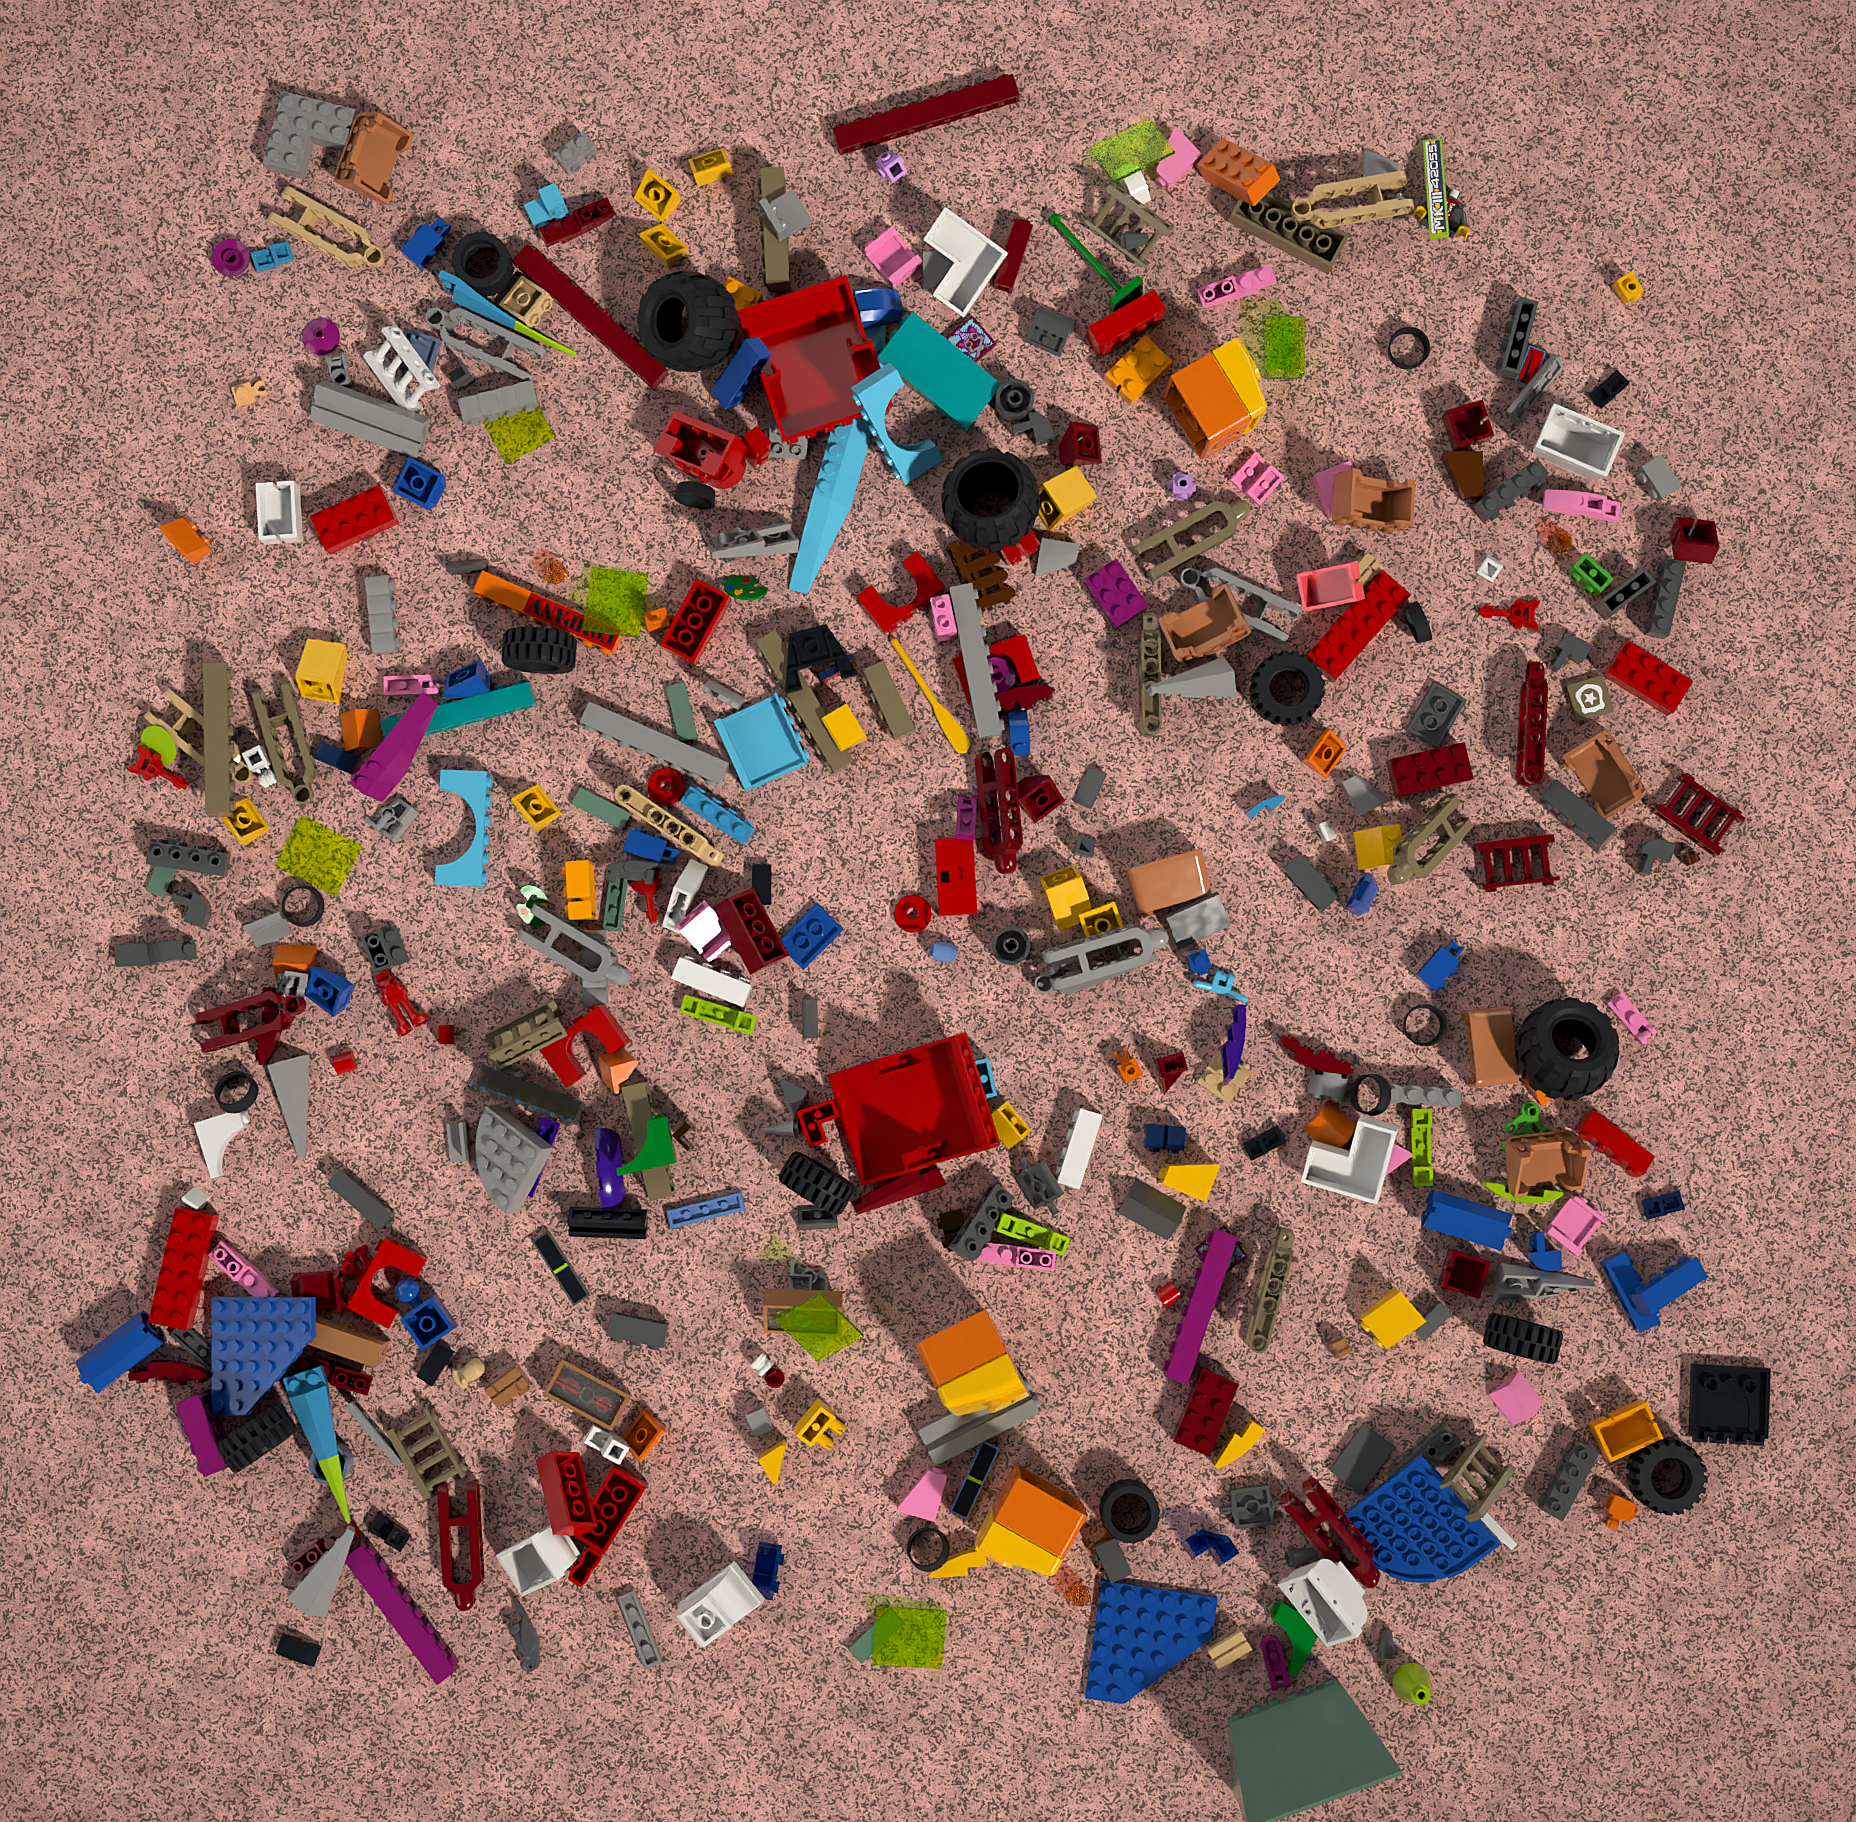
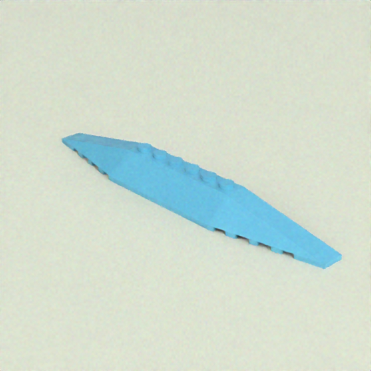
[789,325,886,594]

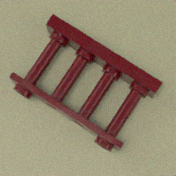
[1651,773,1746,857]
[1474,834,1560,893]

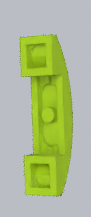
[679,995,758,1035]
[1410,1108,1433,1186]
[1482,1181,1563,1203]
[995,1212,1071,1256]

